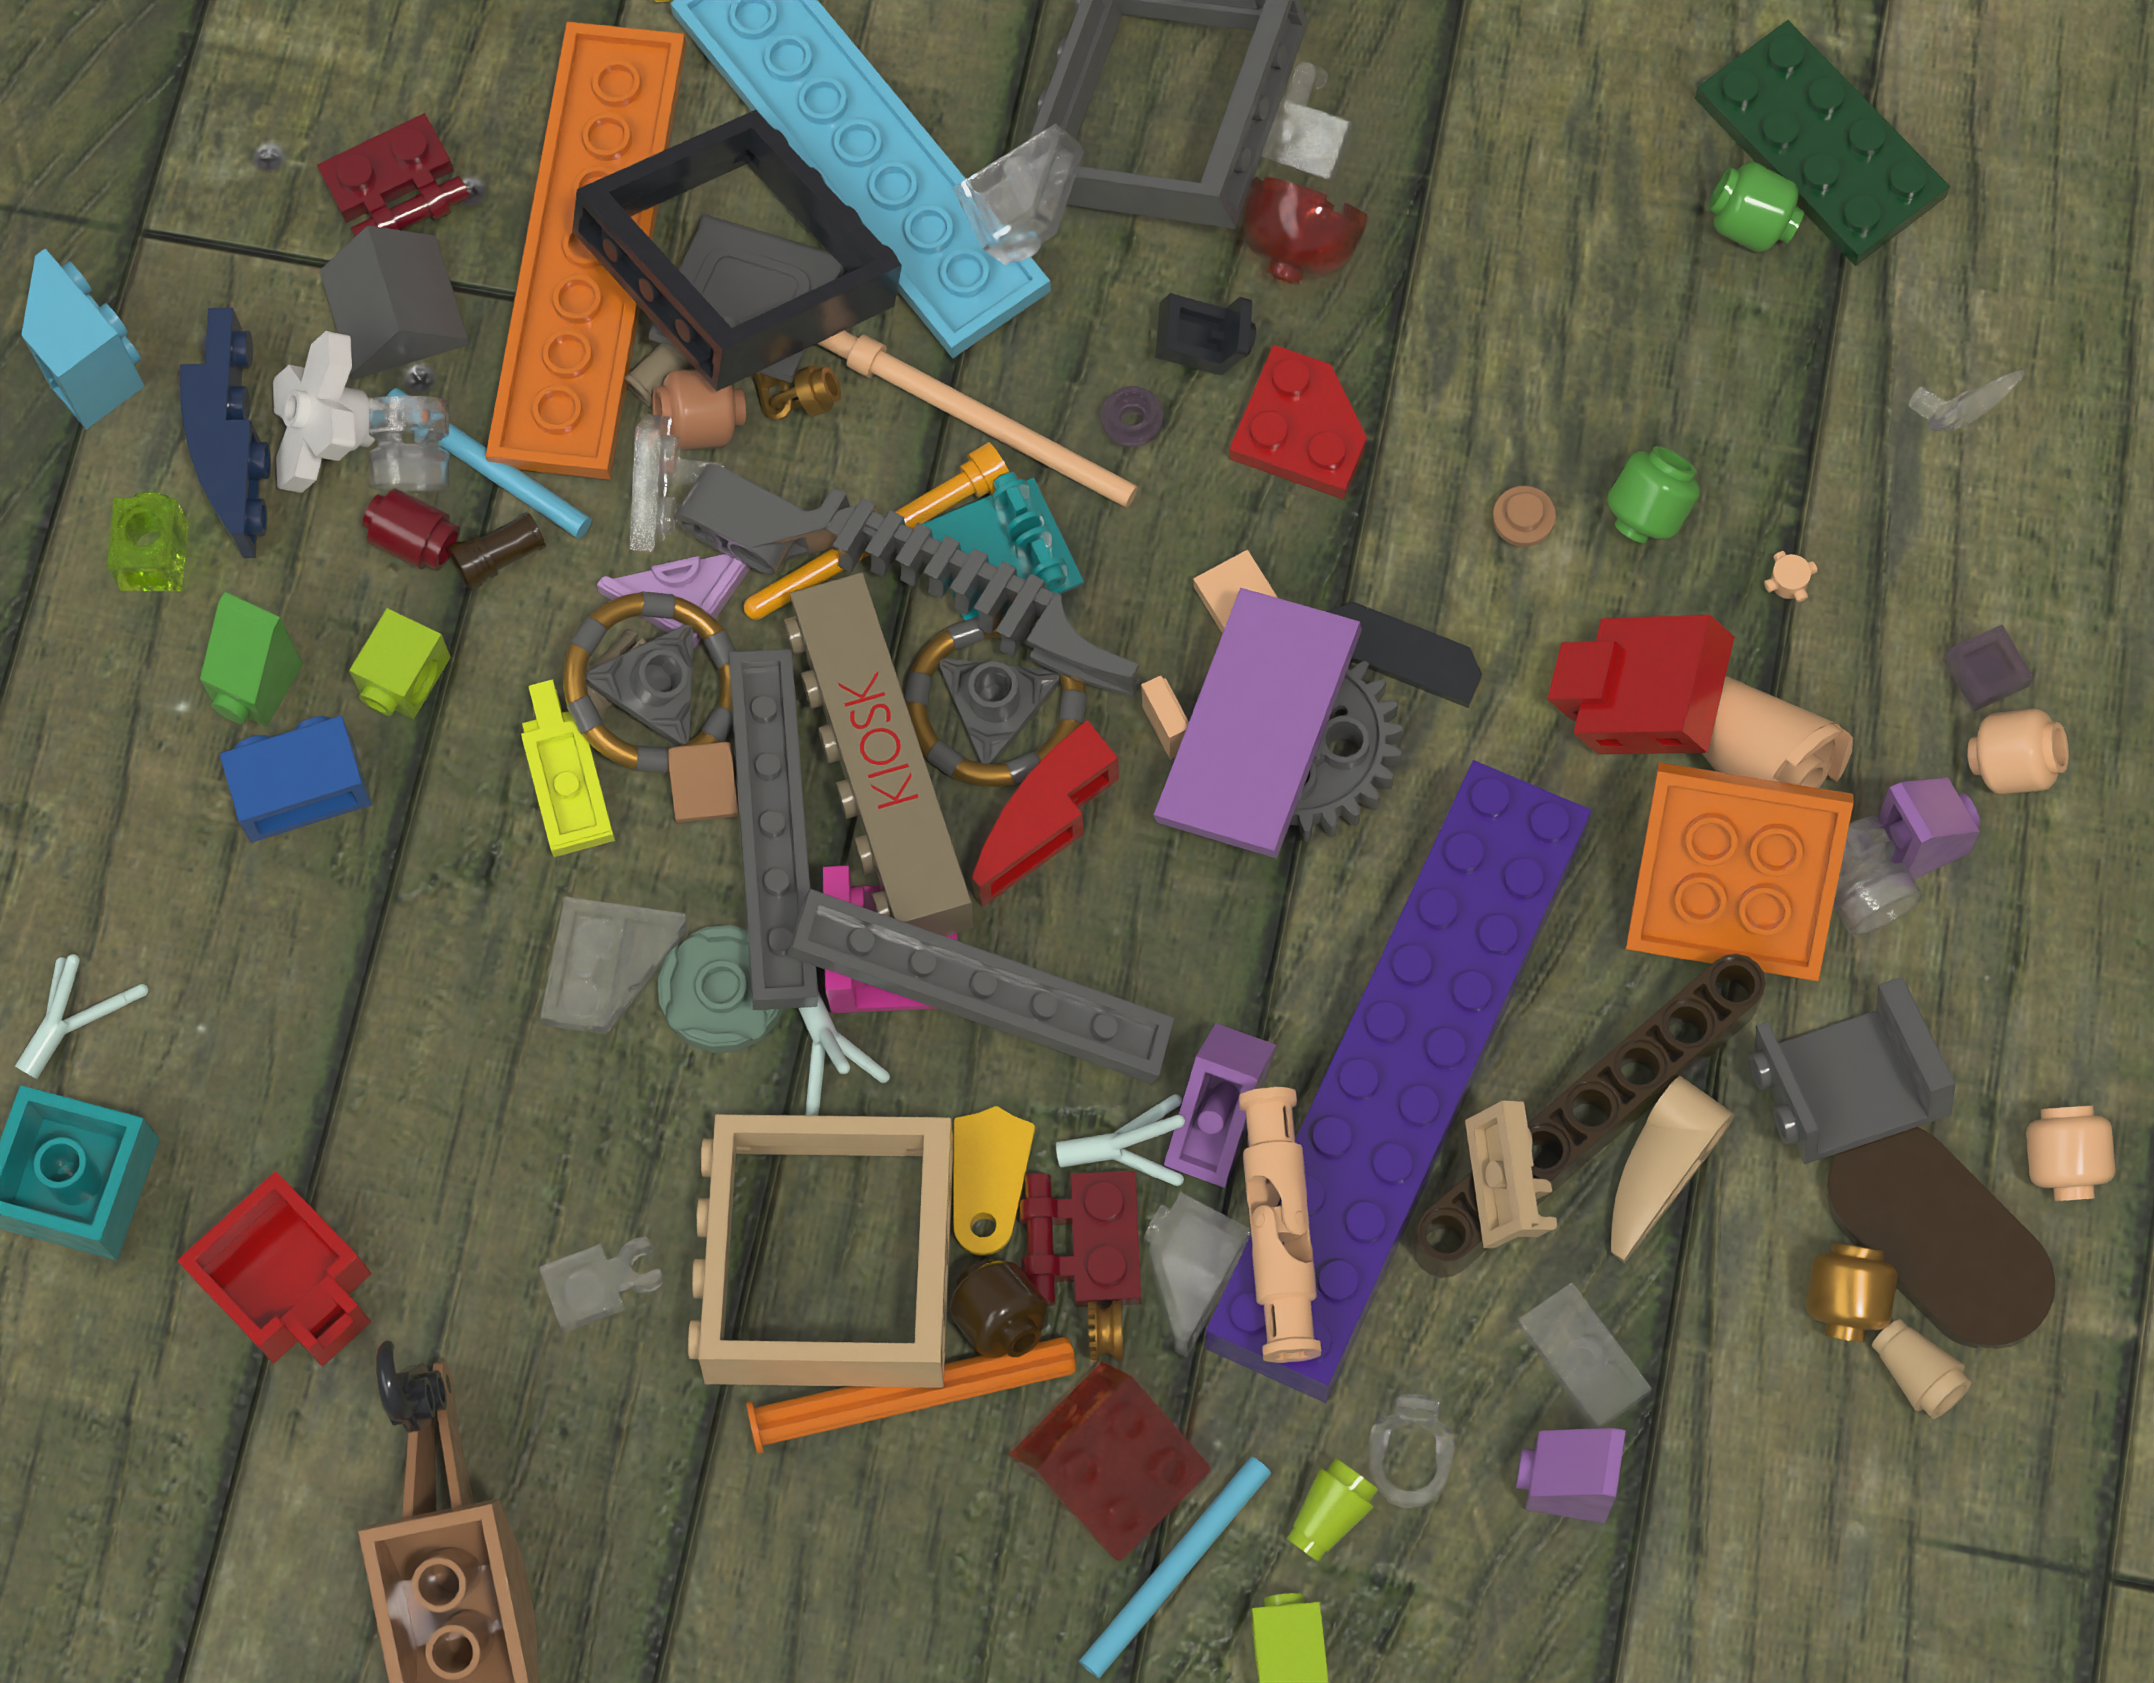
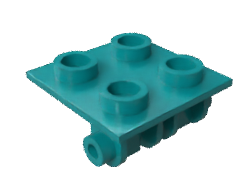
[922,472,1084,621]

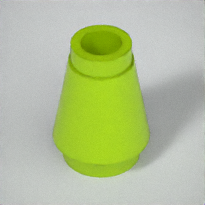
[1286,1458,1379,1562]

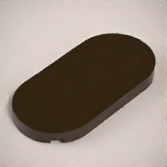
[1827,1127,2055,1349]

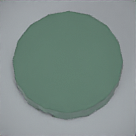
[658,925,783,1053]

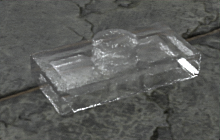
[1517,1282,1652,1429]

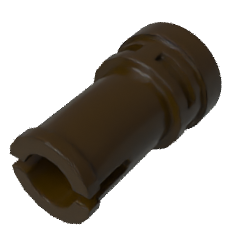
[448,512,546,591]

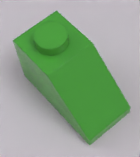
[200,592,303,727]

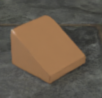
[668,742,739,823]

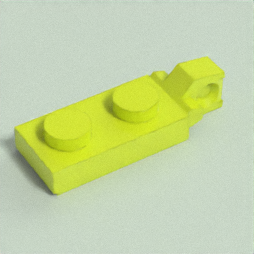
[521,679,615,857]

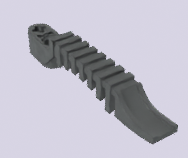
[674,463,1141,697]

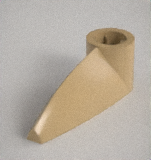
[1611,1076,1735,1264]

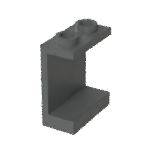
[1748,977,1955,1165]

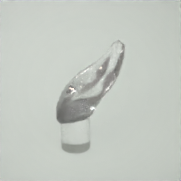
[1909,368,2025,431]

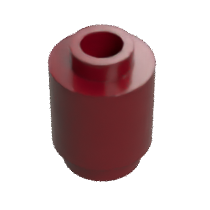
[362,488,460,571]

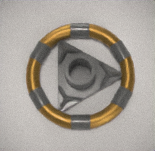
[563,591,736,773]
[904,615,1088,787]

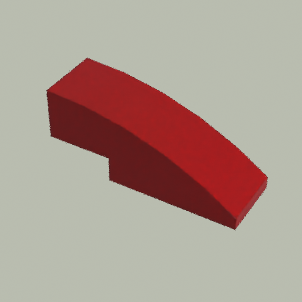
[972,720,1119,907]

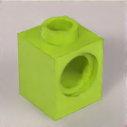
[349,608,451,720]
[1251,1593,1329,1683]

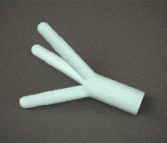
[15,954,148,1079]
[798,991,890,1116]
[1056,1094,1185,1186]

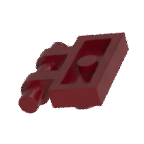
[317,113,470,238]
[1019,1171,1141,1307]

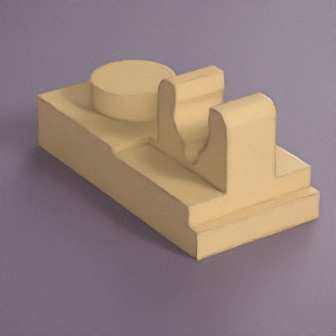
[1465,1101,1557,1248]

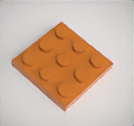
[1626,762,1854,981]

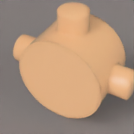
[1764,551,1817,602]

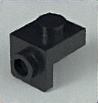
[1155,293,1256,376]

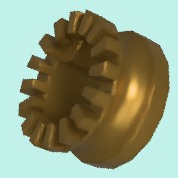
[1088,1301,1123,1362]

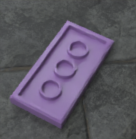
[1154,587,1362,859]

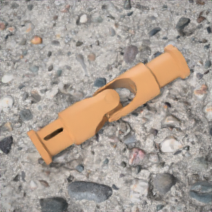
[1239,1087,1321,1363]

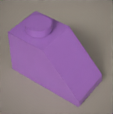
[1872,777,1980,885]
[1164,1023,1276,1188]
[1516,1428,1626,1524]

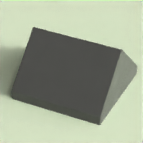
[320,225,470,380]

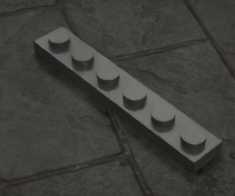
[729,649,818,1010]
[786,889,1174,1083]

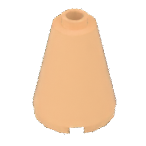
[1702,676,1853,788]

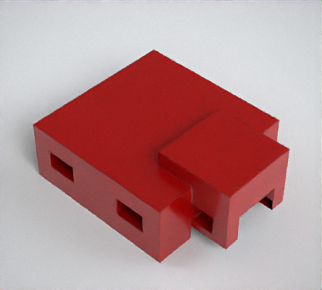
[1547,614,1735,755]
[177,1171,372,1367]

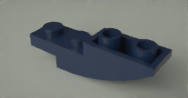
[180,308,271,558]

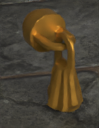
[753,365,841,421]

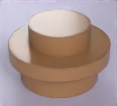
[1493,486,1556,547]

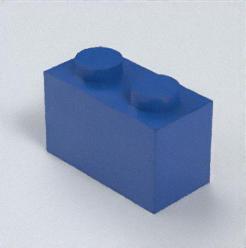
[220,715,373,843]

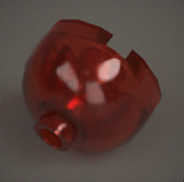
[1242,177,1369,285]

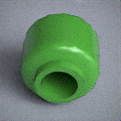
[1708,161,1804,253]
[1607,446,1700,543]

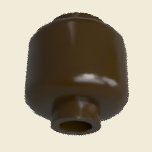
[950,1260,1048,1358]

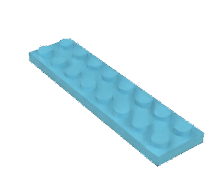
[670,0,1051,358]

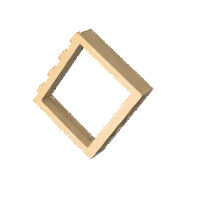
[688,1114,954,1388]

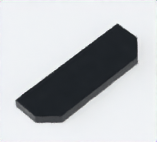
[1327,602,1482,708]

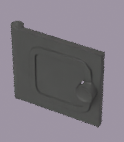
[649,214,847,383]

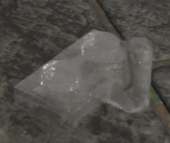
[1261,61,1353,181]
[629,414,725,552]

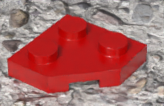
[1229,344,1367,500]

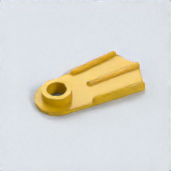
[953,1106,1035,1255]

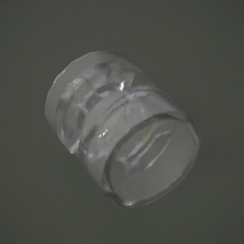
[369,396,449,491]
[1833,816,1924,937]

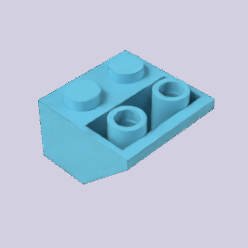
[21,249,145,430]

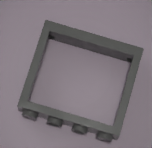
[1018,0,1309,229]

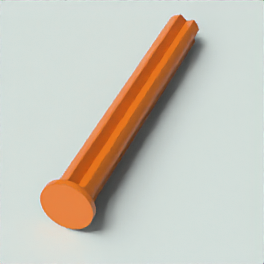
[746,1337,1076,1454]

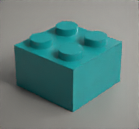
[0,1085,160,1261]

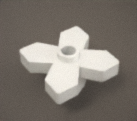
[273,331,381,493]

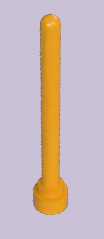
[744,442,1009,620]

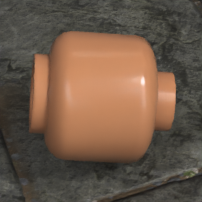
[652,369,746,450]

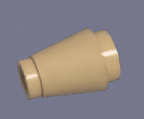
[1872,1319,1971,1419]

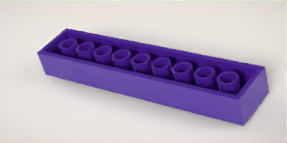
[1206,760,1592,1403]

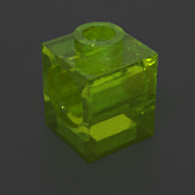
[107,492,188,591]

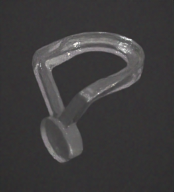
[1369,1394,1455,1508]

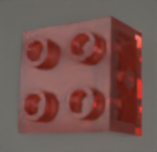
[1008,1362,1210,1561]

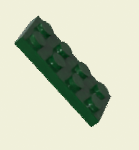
[1695,20,1950,266]

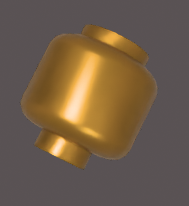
[1806,1242,1898,1342]

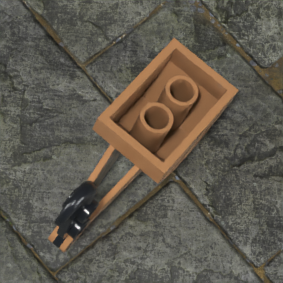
[358,1340,539,1683]

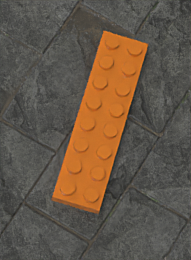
[485,22,687,480]

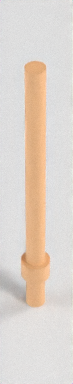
[817,330,1138,508]

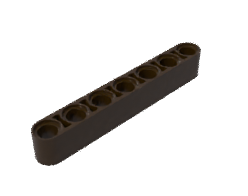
[1414,954,1766,1278]

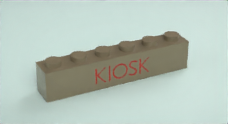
[784,572,974,936]

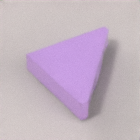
[597,554,751,649]

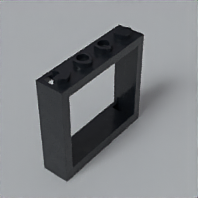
[572,110,902,392]

